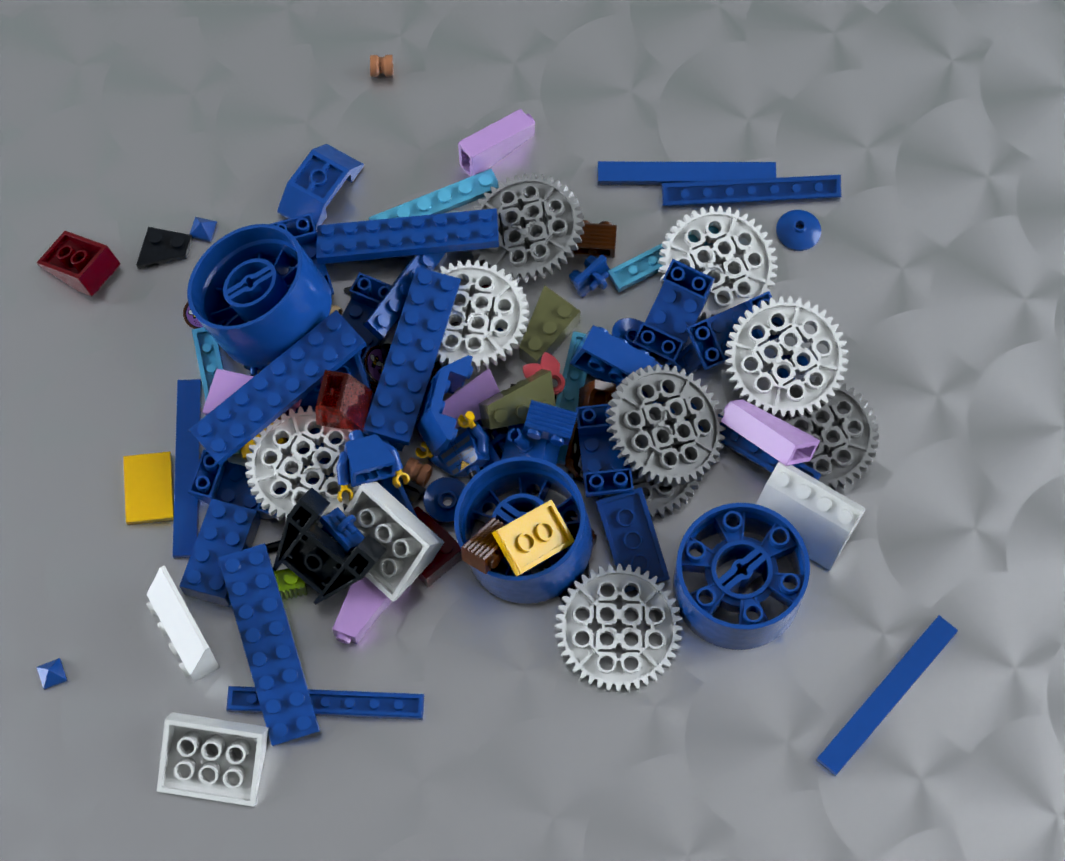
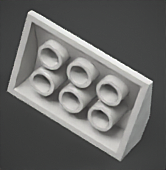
[756,462,866,570]
[332,482,444,602]
[147,565,220,682]
[157,712,268,807]

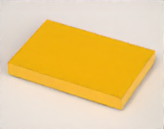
[123,451,174,525]
[492,499,575,576]

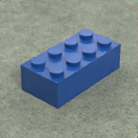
[179,499,261,607]

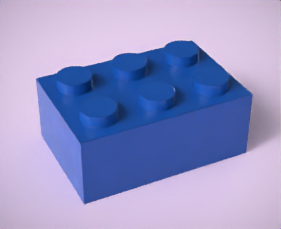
[570,325,655,387]

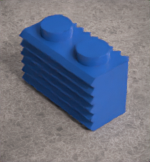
[523,400,577,446]

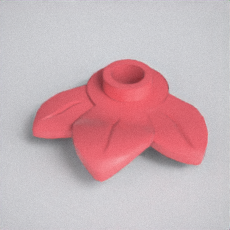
[522,352,565,395]

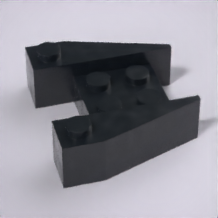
[273,488,387,605]

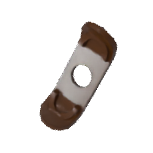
[564,421,583,482]

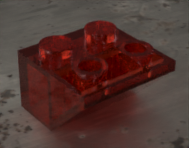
[315,370,372,432]

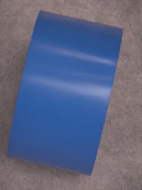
[187,224,332,367]
[454,456,593,604]
[673,503,810,650]

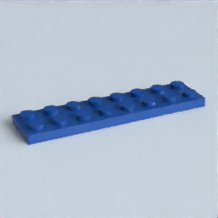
[316,208,499,264]
[363,267,461,446]
[189,310,367,466]
[218,543,321,746]

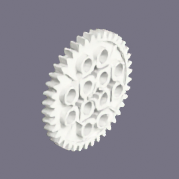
[658,206,778,320]
[434,260,529,371]
[724,296,848,419]
[245,406,361,526]
[555,564,683,692]

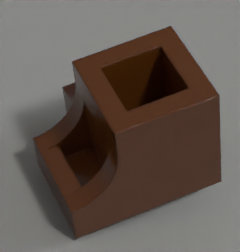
[578,379,617,407]

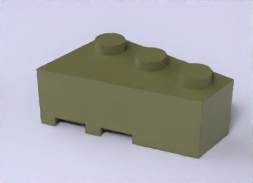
[519,285,581,364]
[479,369,556,429]

